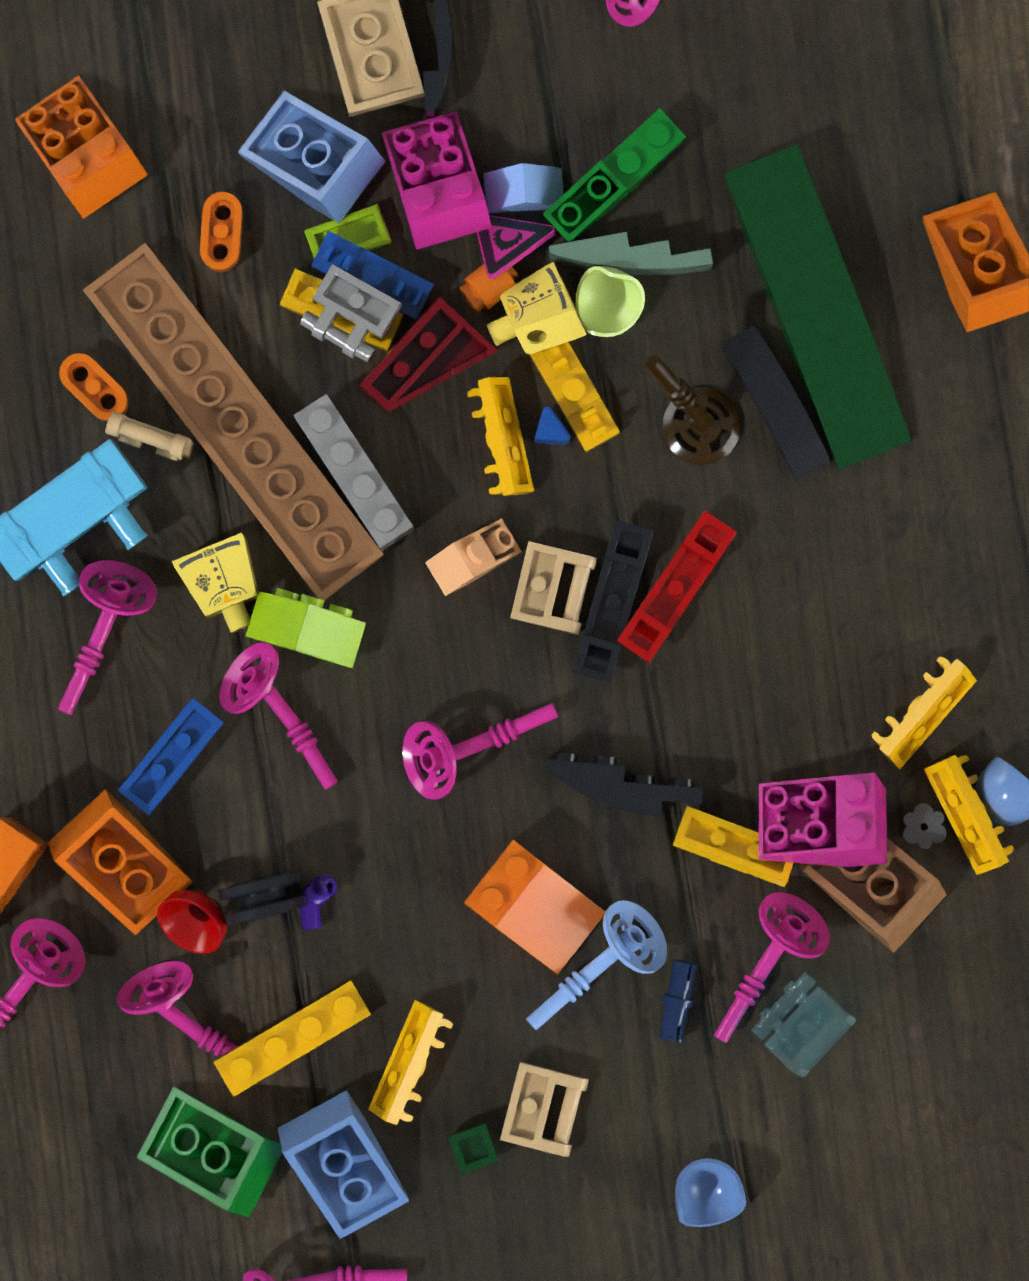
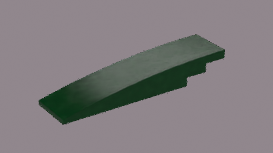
[723,144,911,471]

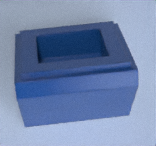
[534,406,571,446]

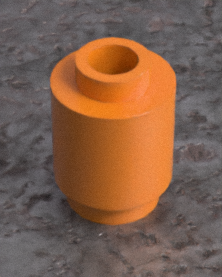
[458,264,518,313]

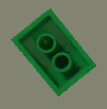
[137,1087,282,1217]

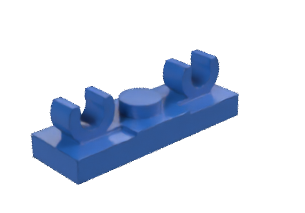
[311,231,434,319]
[118,698,225,815]

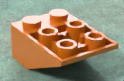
[15,75,148,219]

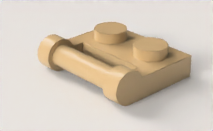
[105,411,195,462]
[510,541,597,635]
[500,1061,589,1157]

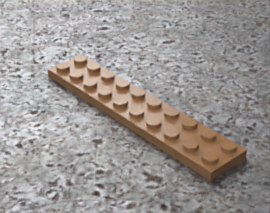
[83,243,384,601]

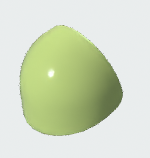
[575,266,645,337]

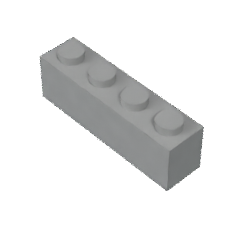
[293,394,414,551]

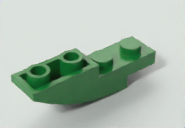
[543,108,687,242]

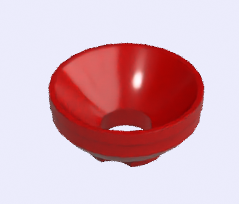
[157,890,227,954]

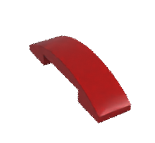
[617,511,737,663]

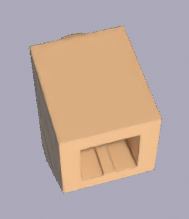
[425,519,522,596]

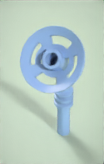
[526,900,667,1030]

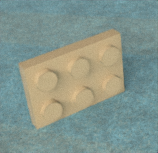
[317,0,425,117]

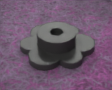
[902,803,946,849]

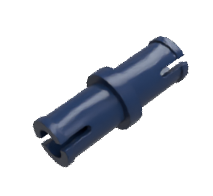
[658,959,698,1043]

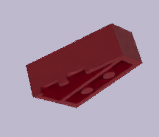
[357,297,498,412]

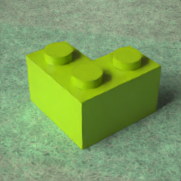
[245,588,366,668]

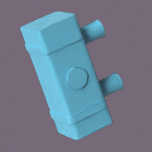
[0,439,148,597]

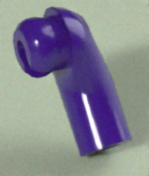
[299,874,338,930]

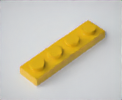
[213,980,371,1097]

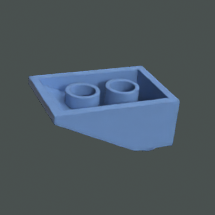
[238,91,385,223]
[277,1090,409,1239]

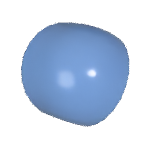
[975,757,1029,826]
[675,1159,746,1227]

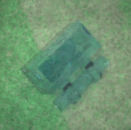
[751,972,857,1078]

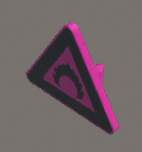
[477,215,555,279]

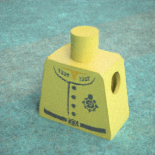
[487,262,587,354]
[172,533,259,633]

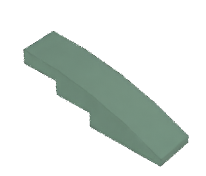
[549,232,713,275]

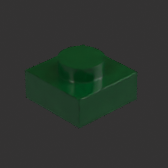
[448,1122,499,1175]

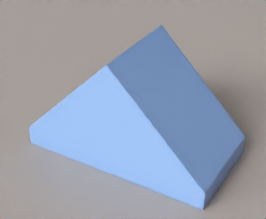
[484,163,564,213]

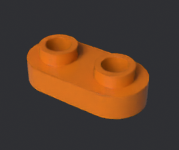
[200,192,243,272]
[59,353,129,422]

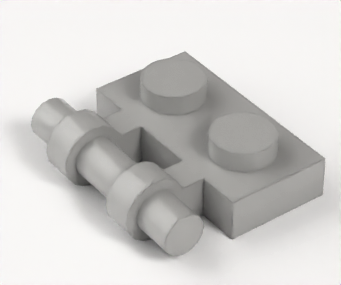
[300,264,402,363]

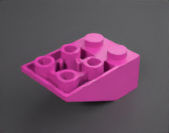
[382,111,492,250]
[759,772,887,867]

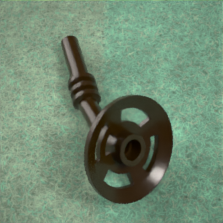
[645,355,741,465]

